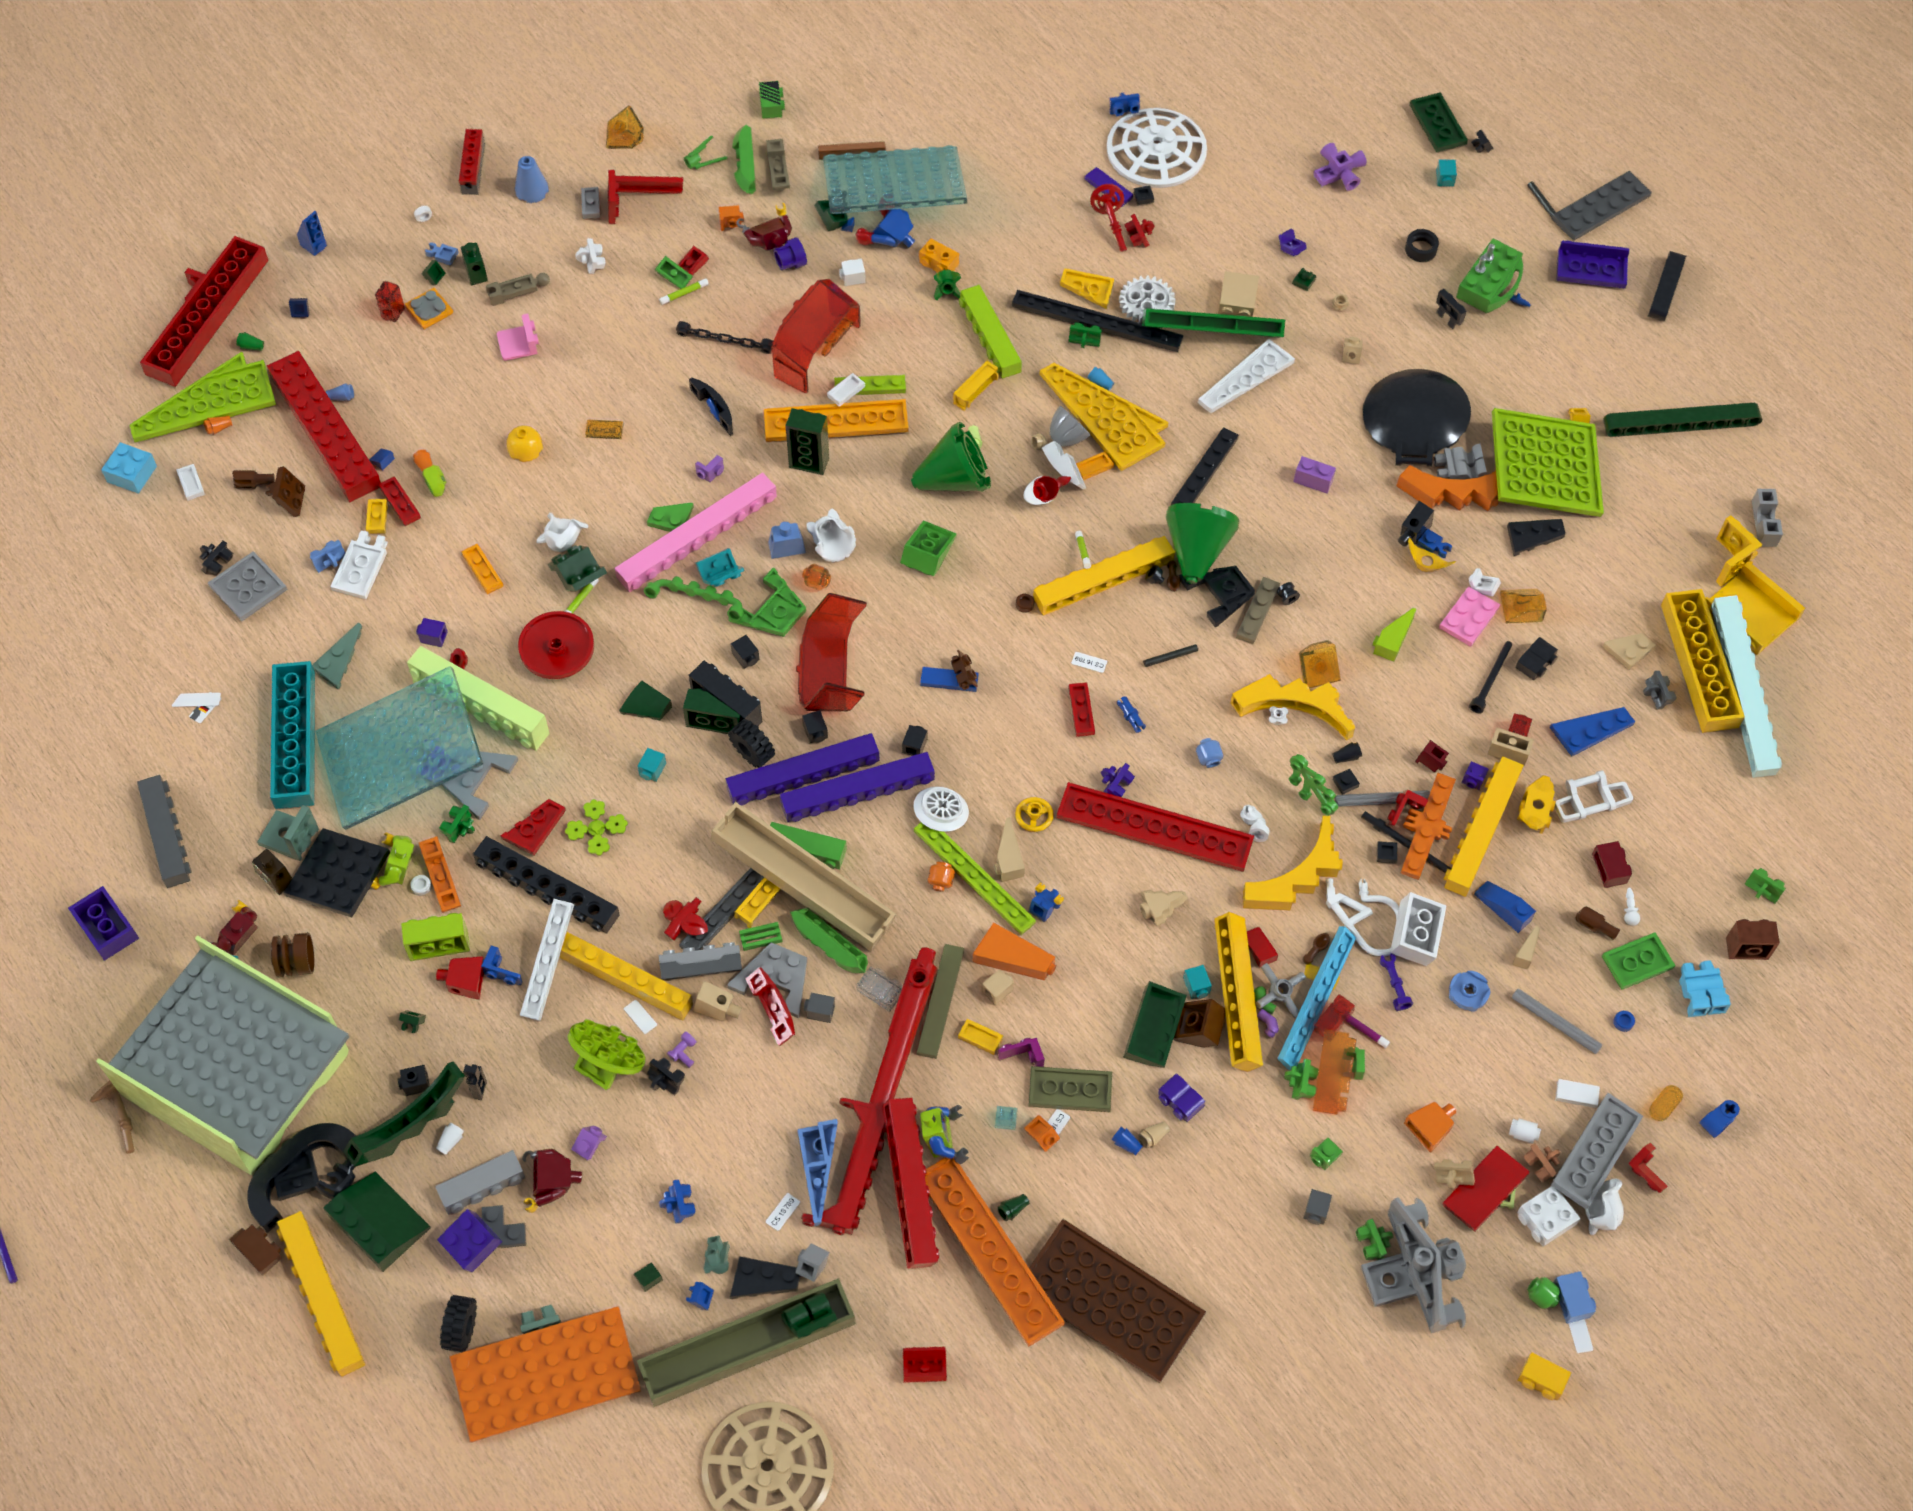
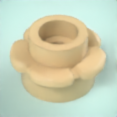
[1332,294,1349,311]
[1031,433,1047,451]

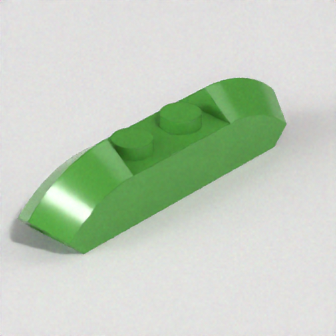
[732,125,756,194]
[790,908,868,973]

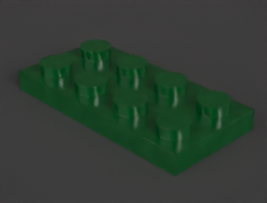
[1409,92,1468,153]

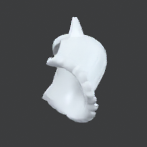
[807,509,856,562]
[536,513,589,552]
[1585,1178,1624,1235]

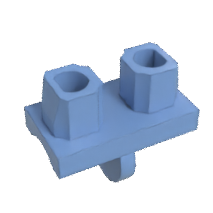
[310,540,346,573]

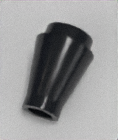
[1332,742,1362,764]

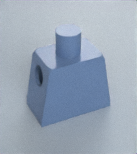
[768,521,806,559]

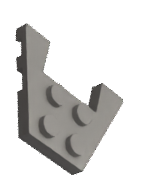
[439,749,518,820]
[728,942,807,1018]

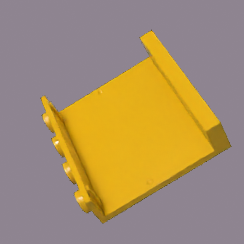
[1705,561,1806,655]

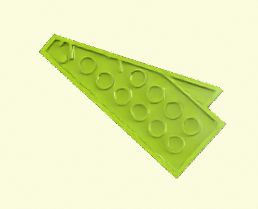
[130,352,276,442]

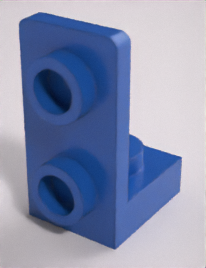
[482,945,523,986]

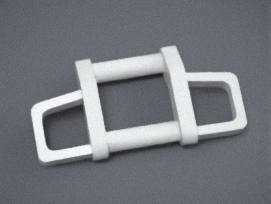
[1554,770,1633,823]

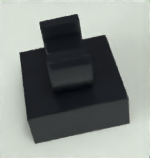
[1471,129,1494,153]

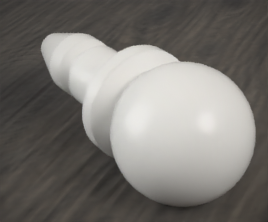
[1624,888,1640,926]

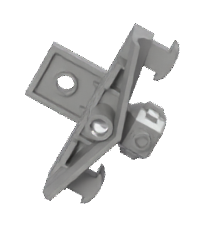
[1361,1197,1466,1333]

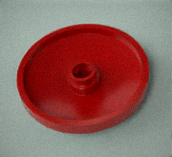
[518,611,594,679]

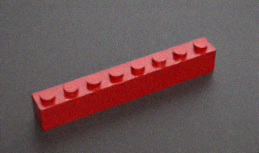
[883,1098,939,1269]

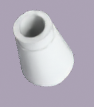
[436,1122,464,1155]

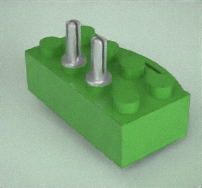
[1456,238,1523,313]

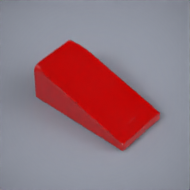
[678,246,709,275]
[1247,927,1278,968]

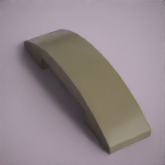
[766,139,790,190]

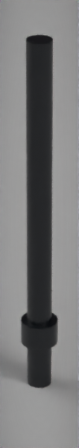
[1361,811,1452,873]

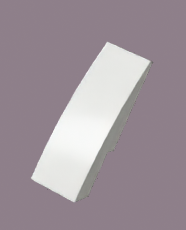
[1042,441,1086,490]

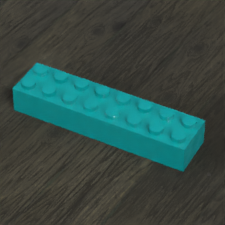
[270,661,315,809]

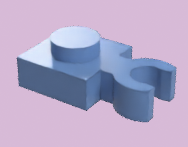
[425,243,458,265]

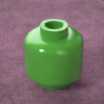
[1527,1277,1560,1309]

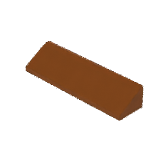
[818,141,886,160]

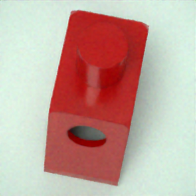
[436,956,484,1000]

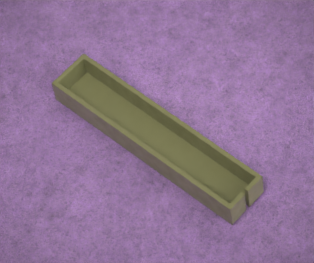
[637,1278,856,1407]

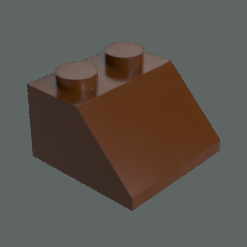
[1173,999,1226,1048]

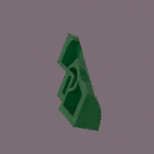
[814,194,848,231]
[619,680,672,721]

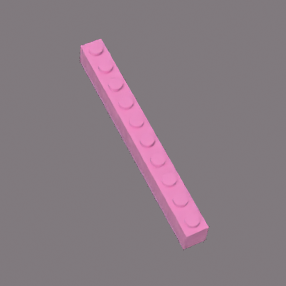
[615,472,777,592]

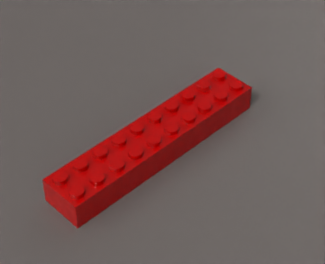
[140,236,269,387]
[267,351,381,503]

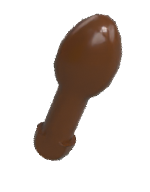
[1167,561,1180,592]
[1303,933,1330,965]

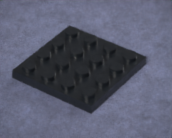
[284,828,390,918]

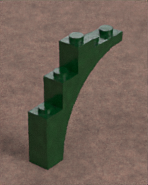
[343,1061,465,1167]

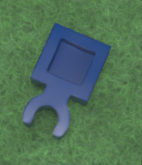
[1417,529,1452,558]

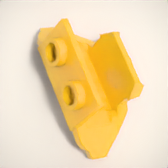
[1517,775,1556,834]

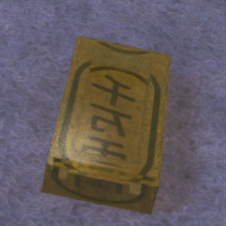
[585,419,624,439]

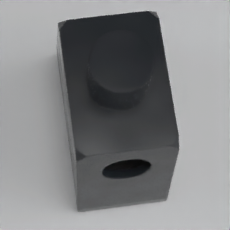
[1398,501,1434,547]

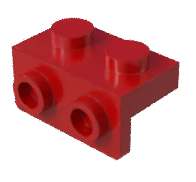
[903,1347,947,1382]

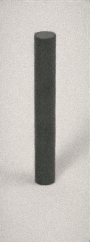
[1527,181,1556,218]
[1143,644,1198,667]

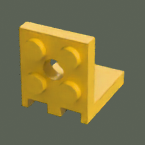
[1716,515,1763,587]

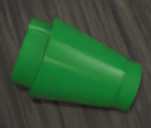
[236,332,264,351]

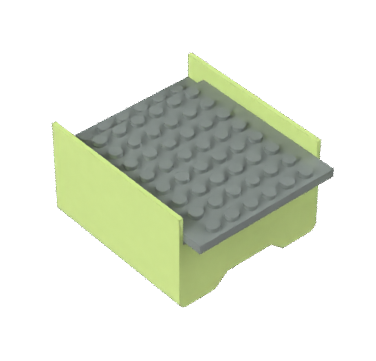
[96,935,350,1176]

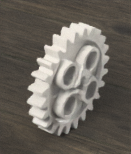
[1119,275,1176,323]

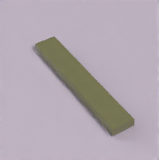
[917,944,964,1059]

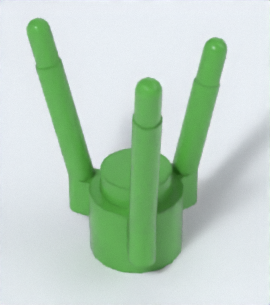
[683,135,727,170]

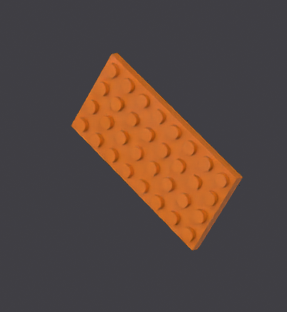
[449,1306,641,1443]

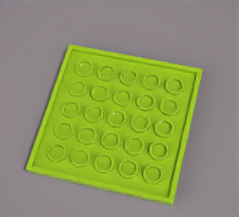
[1492,408,1604,517]

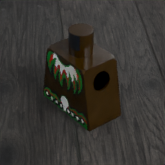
[252,849,292,895]

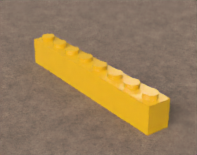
[1033,536,1175,616]
[1443,756,1524,897]
[1214,912,1263,1072]
[559,932,693,1021]
[276,1211,366,1377]

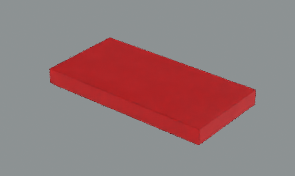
[1442,1145,1530,1232]

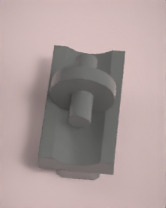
[1643,671,1677,709]

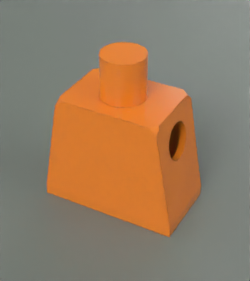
[1404,1102,1457,1153]

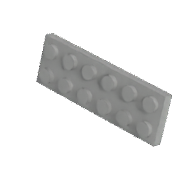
[1551,1093,1643,1210]

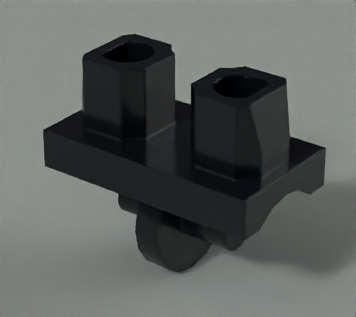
[200,540,234,576]
[647,1058,685,1096]

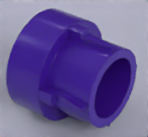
[774,237,807,270]

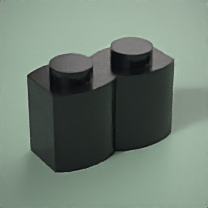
[1515,637,1558,680]

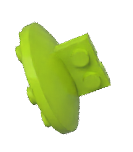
[567,1019,646,1090]

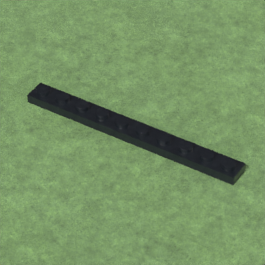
[1012,289,1184,352]

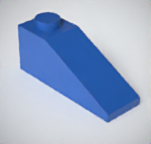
[1474,880,1536,933]

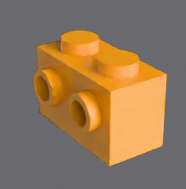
[919,238,959,273]

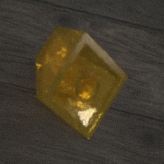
[606,105,644,149]
[1500,589,1547,624]
[1299,640,1341,688]

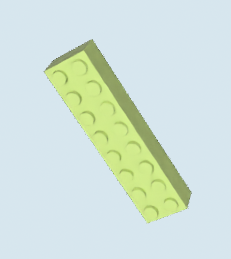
[407,646,550,751]

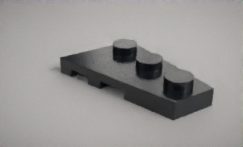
[1507,519,1566,556]
[730,1256,801,1299]

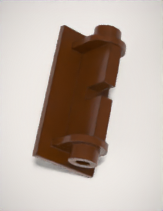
[951,650,978,690]

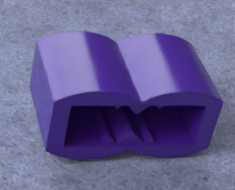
[1158,1073,1205,1122]

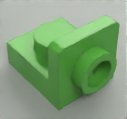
[1342,1047,1365,1080]
[1310,1138,1343,1170]

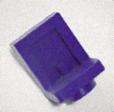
[1278,229,1307,256]

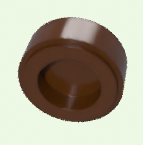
[1016,594,1034,613]

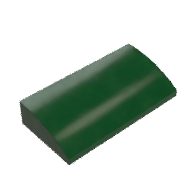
[1123,981,1187,1068]

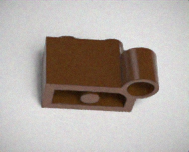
[229,1224,282,1276]

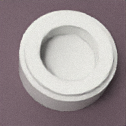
[414,206,432,222]
[410,875,431,896]

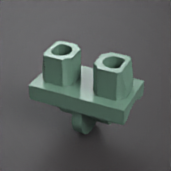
[704,1236,730,1274]
[520,1304,561,1334]

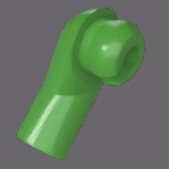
[1254,986,1276,1014]

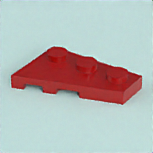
[500,799,566,856]

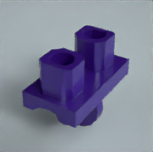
[1101,763,1135,797]

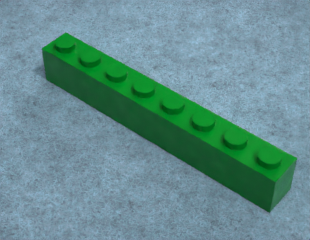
[1142,308,1286,337]

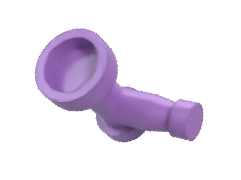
[667,1031,697,1068]

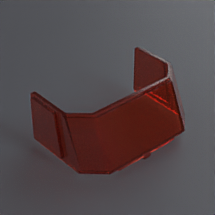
[772,279,861,393]
[796,593,867,712]

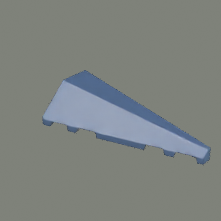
[798,1119,838,1226]

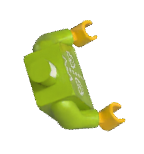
[370,832,414,890]

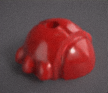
[450,648,468,670]

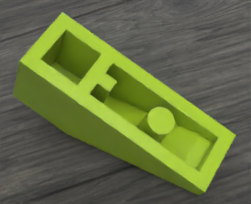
[1372,608,1416,662]

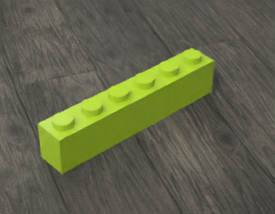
[959,284,1022,379]

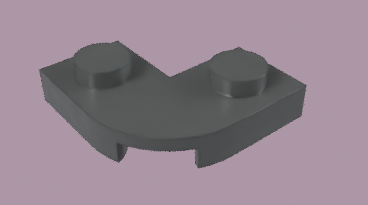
[482,1205,526,1248]

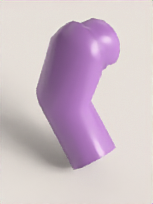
[1257,1009,1279,1038]

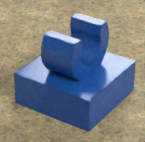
[686,1282,714,1310]

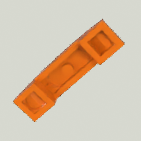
[418,836,461,913]

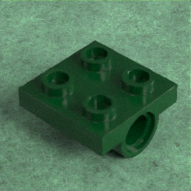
[781,1292,837,1338]

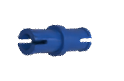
[1117,696,1146,733]

